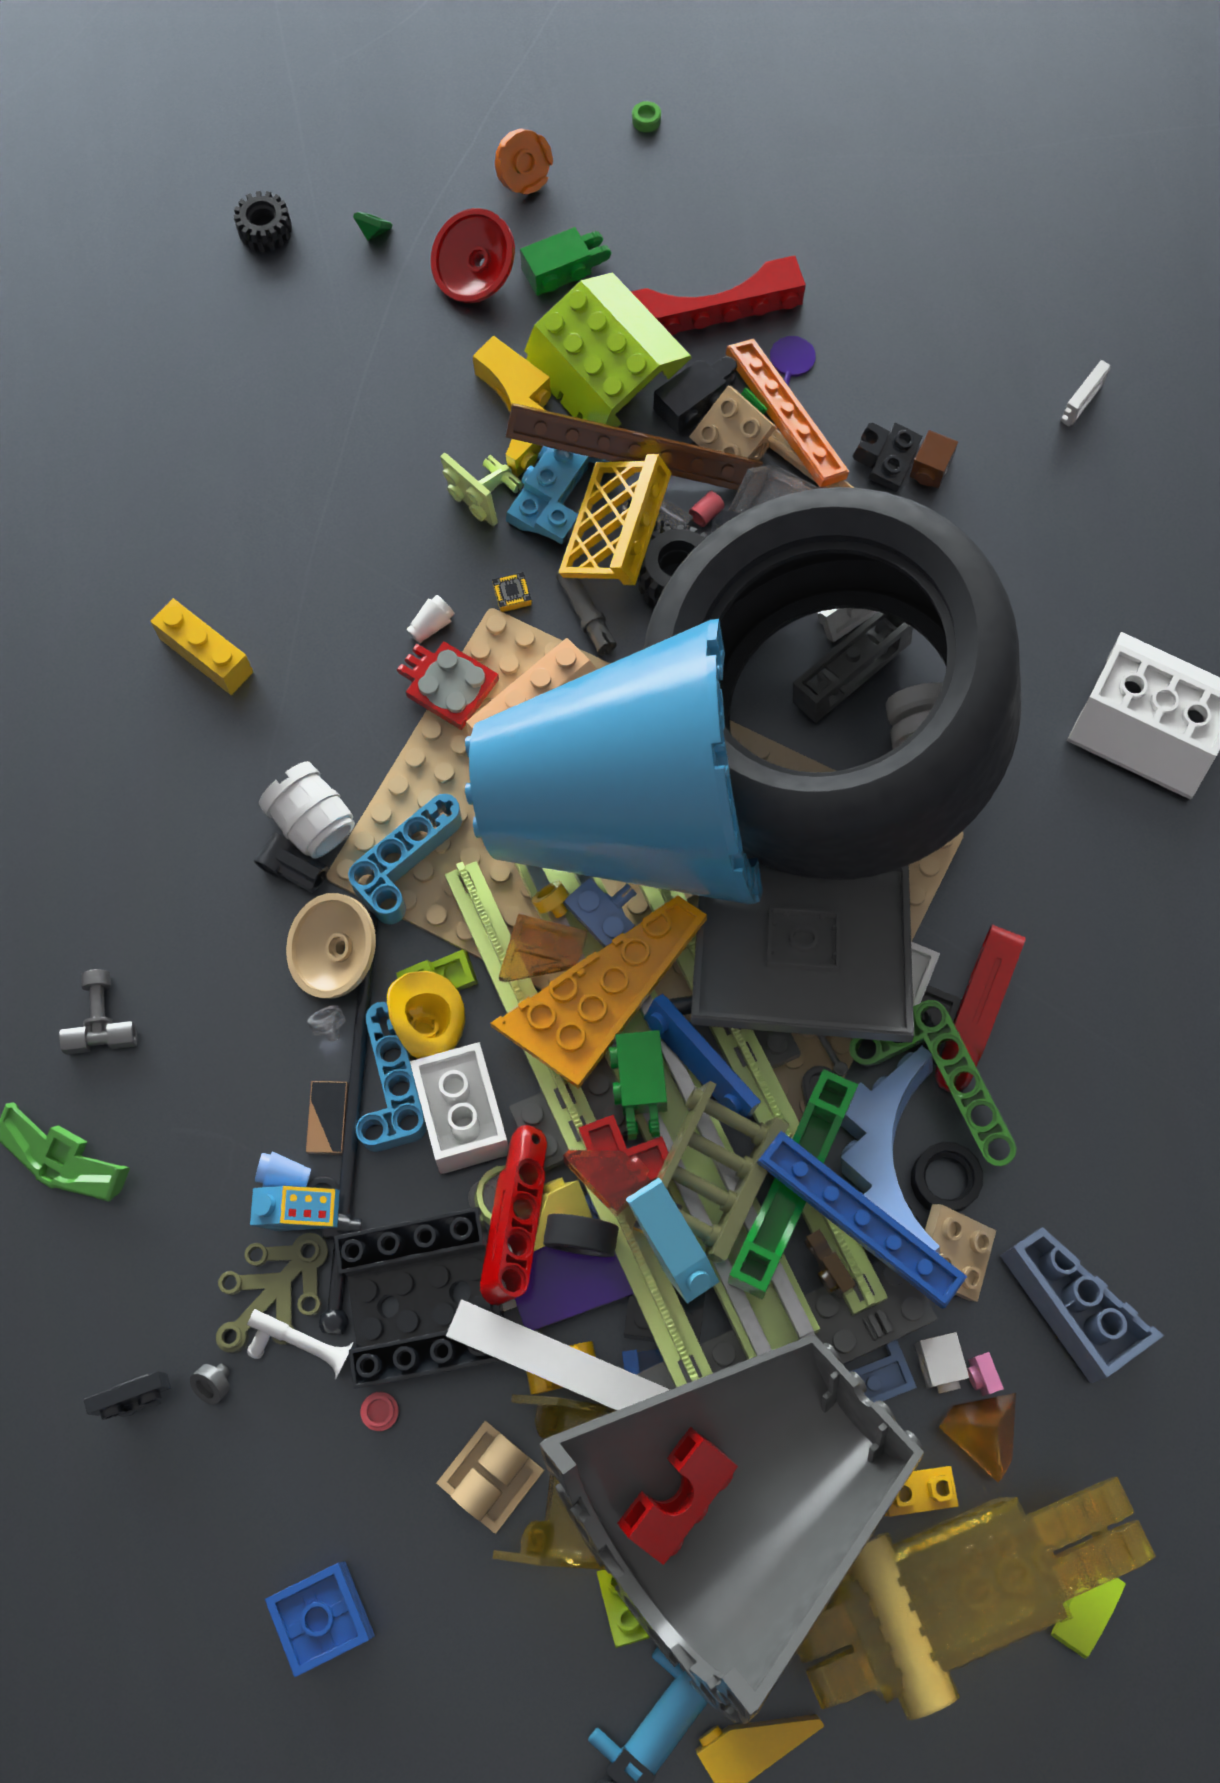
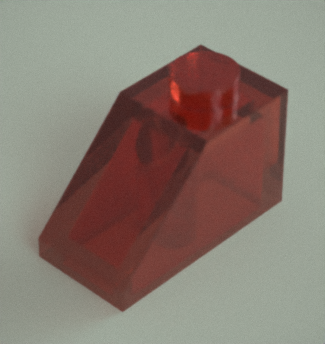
[563,1150,650,1217]

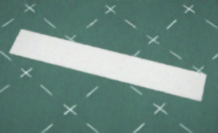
[446,1300,670,1410]

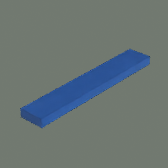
[756,1131,967,1309]

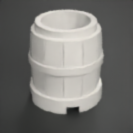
[259,761,355,859]

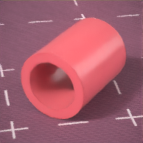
[689,491,725,527]

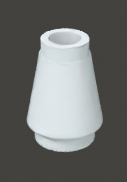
[406,595,455,643]

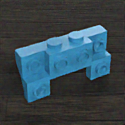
[506,446,611,545]

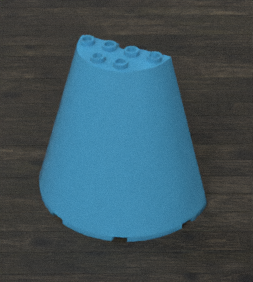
[465,619,763,904]

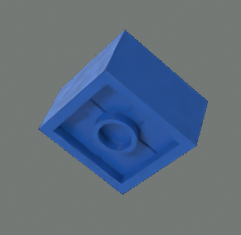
[265,1561,375,1677]

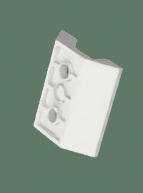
[1067,632,1220,800]

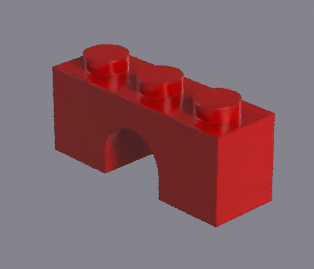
[617,1427,738,1565]

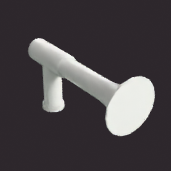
[247,1309,353,1380]

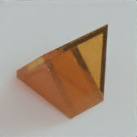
[939,1393,1016,1482]

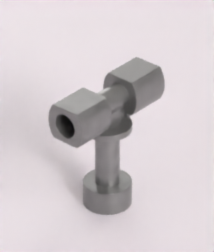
[59,970,137,1055]

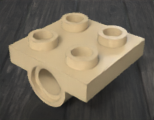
[689,386,777,460]
[925,1204,996,1302]
[436,1420,545,1534]

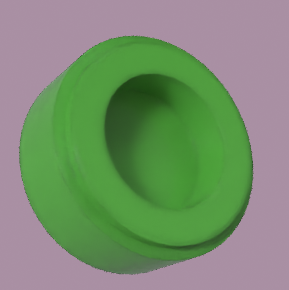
[632,101,661,132]

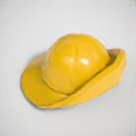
[387,971,465,1059]

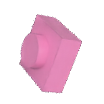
[967,1352,1004,1396]

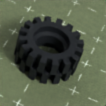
[234,191,292,252]

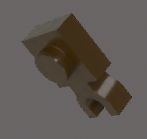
[804,1229,856,1299]

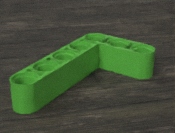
[849,1000,1017,1166]

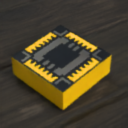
[492,572,532,612]

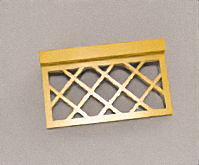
[558,454,672,585]

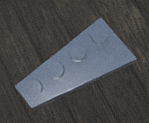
[1000,1227,1164,1383]

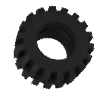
[638,525,708,608]

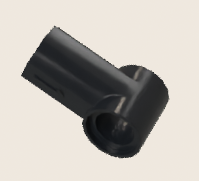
[254,833,329,893]

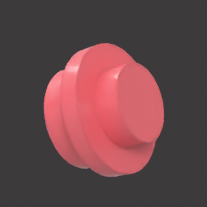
[360,1392,399,1431]

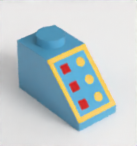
[250,1186,340,1231]

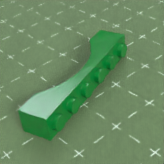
[728,1069,858,1300]

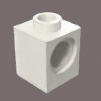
[914,1332,969,1394]

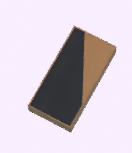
[306,1081,349,1155]

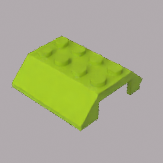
[524,272,692,427]

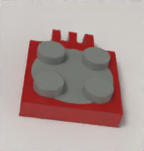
[397,641,499,730]

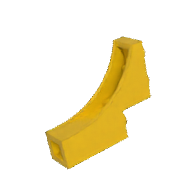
[473,336,551,478]

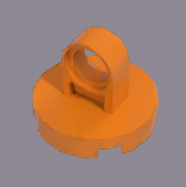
[495,129,553,194]

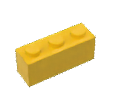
[150,598,253,695]

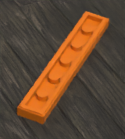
[725,338,849,488]

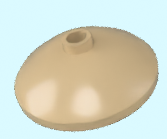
[286,893,376,999]

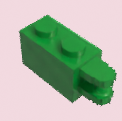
[520,227,612,296]
[609,1030,667,1140]

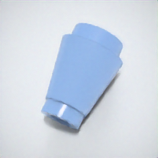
[255,1151,311,1187]

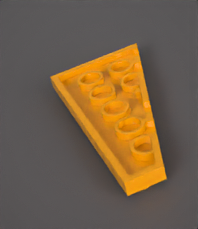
[490,895,707,1089]

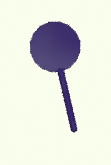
[770,336,816,387]

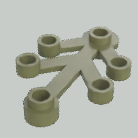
[216,1233,328,1353]

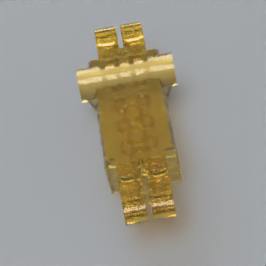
[798,1476,1156,1720]

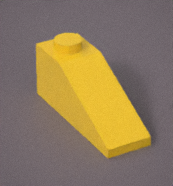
[695,1714,824,1783]

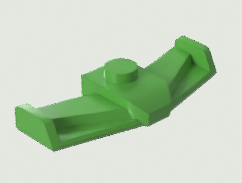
[0,1102,130,1202]

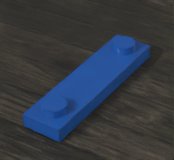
[643,993,761,1119]

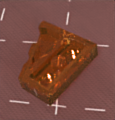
[499,914,588,982]

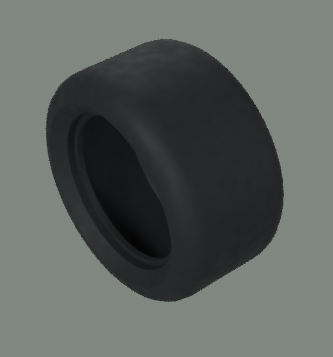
[643,487,1022,880]

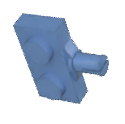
[563,878,637,948]

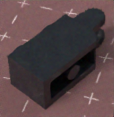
[653,356,737,434]

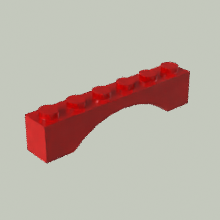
[630,255,806,335]

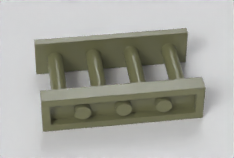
[636,1081,789,1263]

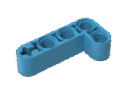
[348,794,462,924]
[356,1002,427,1152]

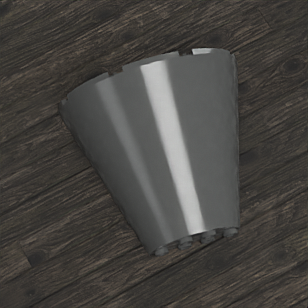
[539,1334,924,1724]

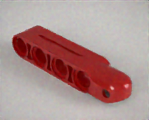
[935,924,1026,1092]
[480,1125,547,1306]

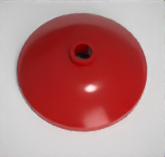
[431,208,515,303]

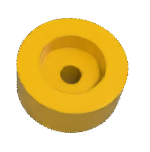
[531,881,569,918]

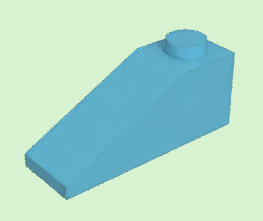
[626,1178,720,1303]

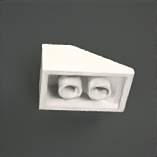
[410,1042,509,1175]

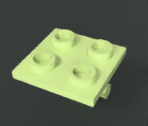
[440,452,523,527]

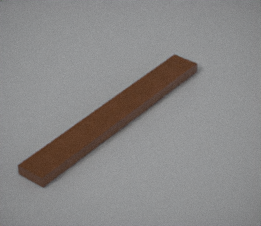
[505,403,763,495]

